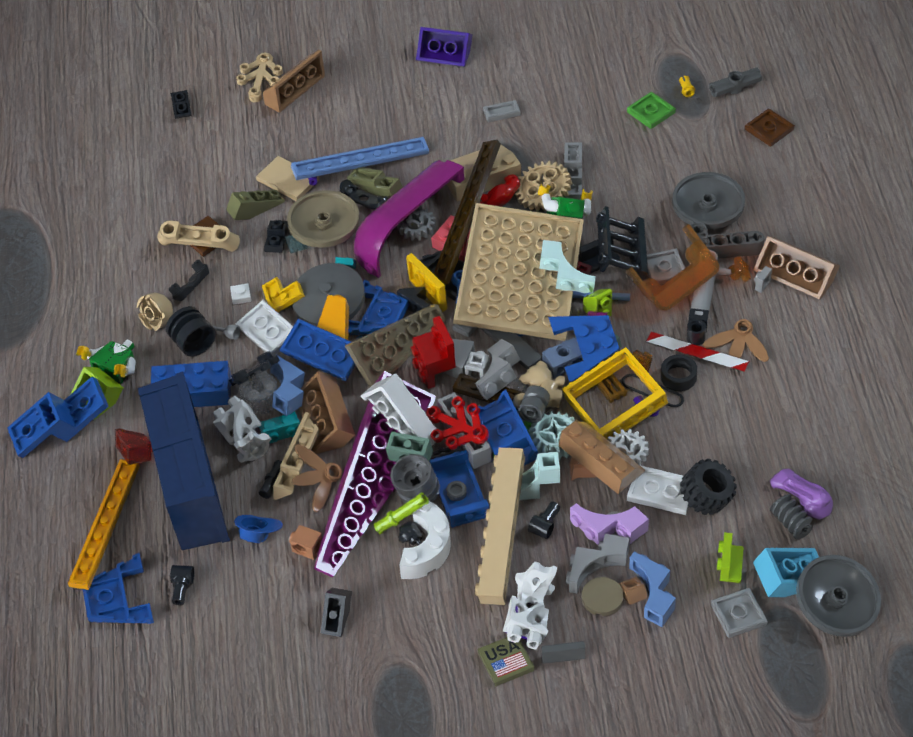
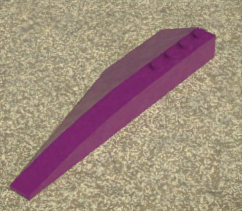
[314,371,436,577]

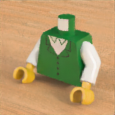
[538,184,593,219]
[76,340,136,384]

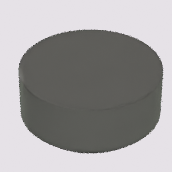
[446,481,467,501]

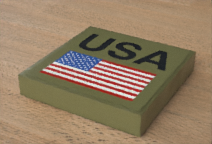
[478,637,535,687]

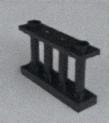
[596,206,648,284]

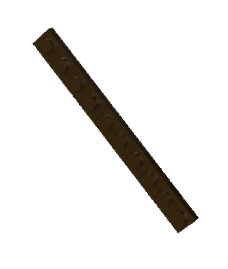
[434,139,501,285]

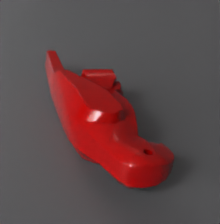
[480,174,521,207]

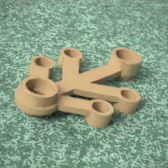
[236,53,283,102]

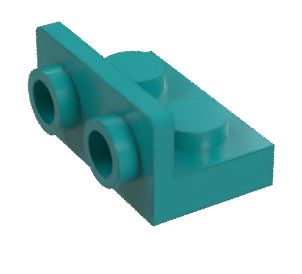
[259,412,300,443]

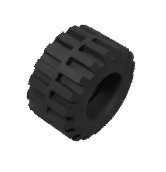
[680,459,737,515]

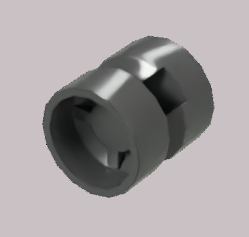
[518,385,550,423]

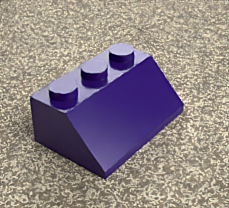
[416,27,473,67]

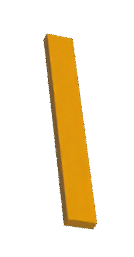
[68,459,140,590]

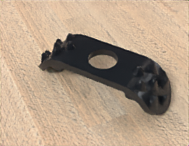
[340,180,388,210]

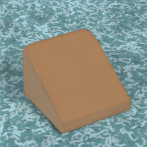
[619,577,647,605]

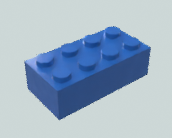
[151,361,231,407]

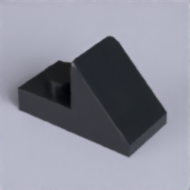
[397,287,430,313]

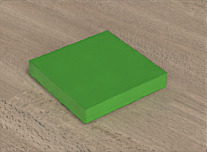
[627,91,676,129]

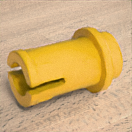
[679,76,695,97]

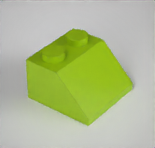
[70,367,124,420]

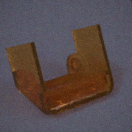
[626,224,719,311]

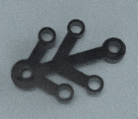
[229,351,280,386]

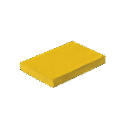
[406,253,447,312]

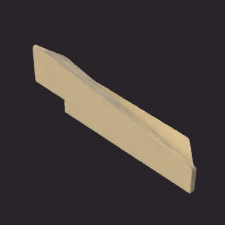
[273,412,319,500]

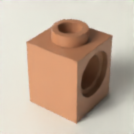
[289,525,322,560]

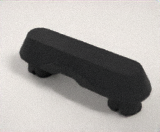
[169,260,209,302]

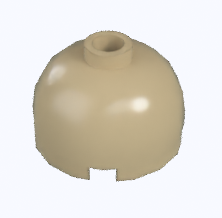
[137,293,173,331]

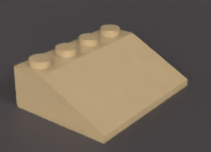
[446,145,521,202]

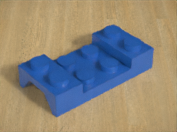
[472,390,539,466]

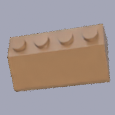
[263,50,325,113]
[753,236,840,299]
[299,371,355,454]
[559,421,645,494]

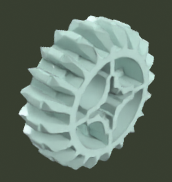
[529,411,575,461]

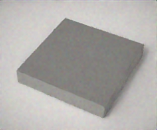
[647,248,688,287]
[711,587,768,638]

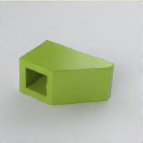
[583,289,612,317]

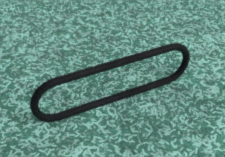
[622,373,684,407]

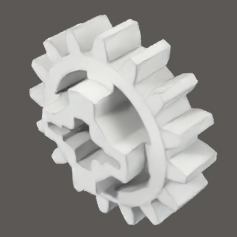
[608,429,649,465]

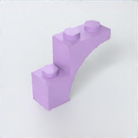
[570,503,649,545]

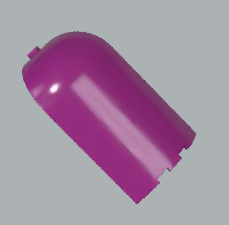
[354,160,465,278]

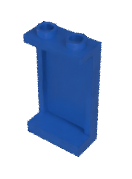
[429,450,489,528]

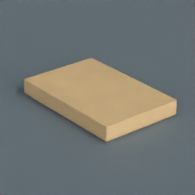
[256,156,319,201]

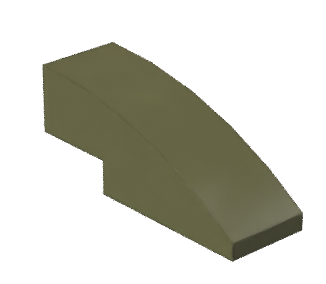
[347,168,403,199]

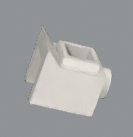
[464,351,490,379]

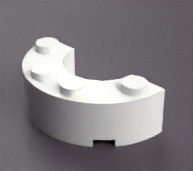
[400,501,451,579]

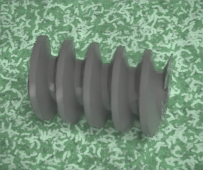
[770,494,813,539]

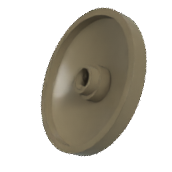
[287,190,360,248]

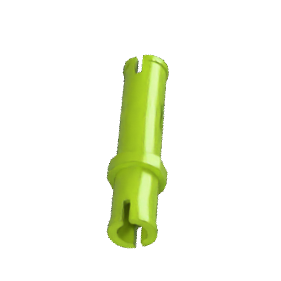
[374,492,429,534]

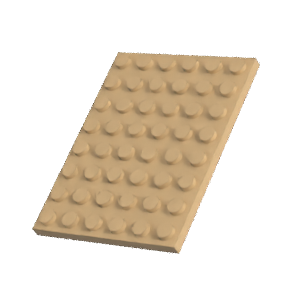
[453,203,584,341]

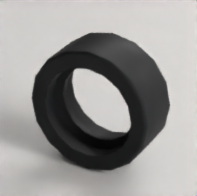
[661,354,697,391]

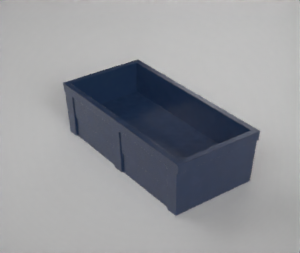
[138,371,230,550]

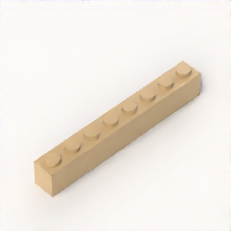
[475,447,525,605]

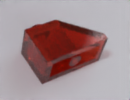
[115,428,153,465]

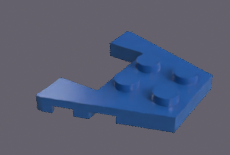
[348,280,409,336]
[548,315,620,383]
[83,553,154,624]

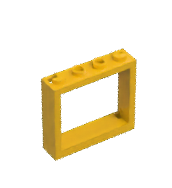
[562,347,668,440]

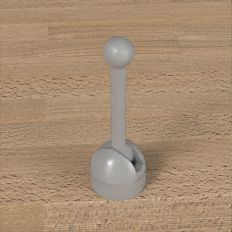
[213,324,240,340]

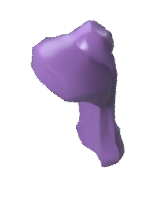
[770,469,833,520]

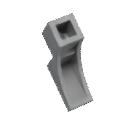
[475,339,521,400]
[566,534,630,594]

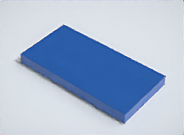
[279,319,356,381]

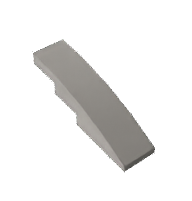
[564,142,582,200]

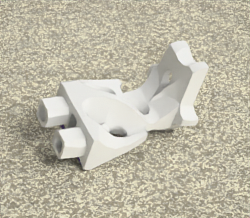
[213,396,271,463]
[503,562,557,650]

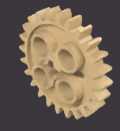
[516,161,572,212]

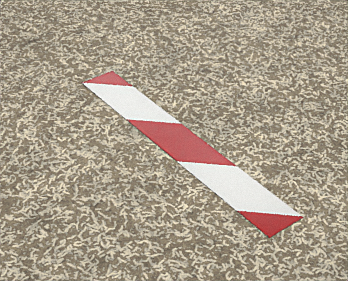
[646,332,750,372]

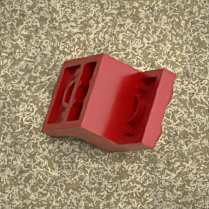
[411,316,456,389]

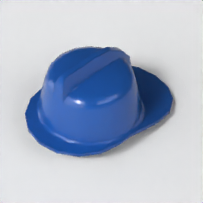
[234,515,283,543]

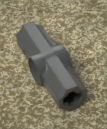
[709,67,762,97]

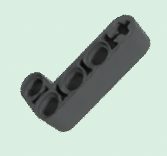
[689,222,764,260]

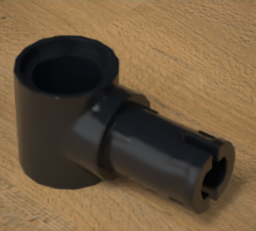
[528,501,560,539]
[170,565,195,605]

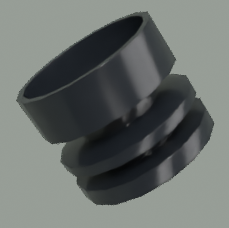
[166,306,216,357]

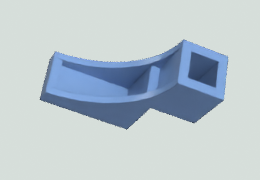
[270,354,305,416]
[629,551,676,627]

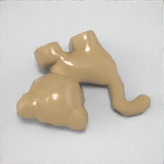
[513,361,565,409]

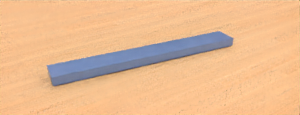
[291,137,429,180]

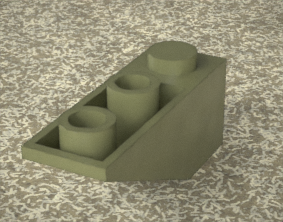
[226,190,285,220]

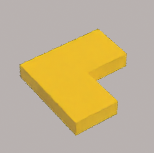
[262,277,305,312]

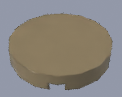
[582,577,623,616]

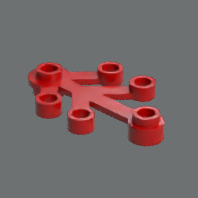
[426,396,489,450]

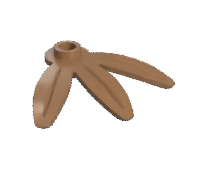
[703,319,769,362]
[292,444,342,512]

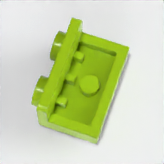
[717,532,744,583]

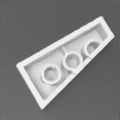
[361,373,440,446]

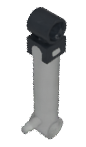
[687,250,731,346]

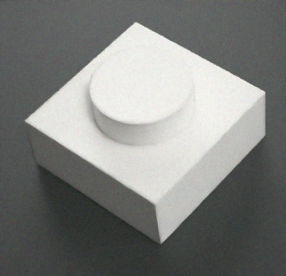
[230,283,251,305]

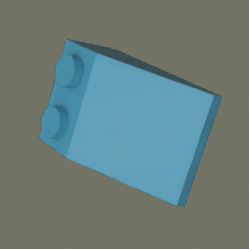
[753,548,819,597]

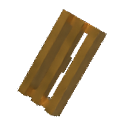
[596,374,627,403]

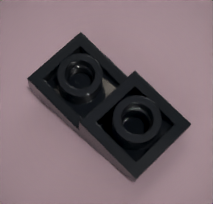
[170,90,192,119]
[264,220,288,253]

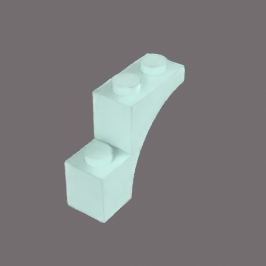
[539,240,596,293]
[520,452,560,500]

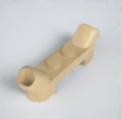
[158,221,240,252]

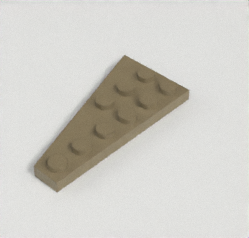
[345,304,446,388]

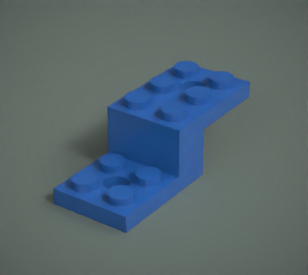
[7,377,109,458]

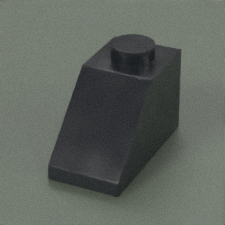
[320,587,352,637]

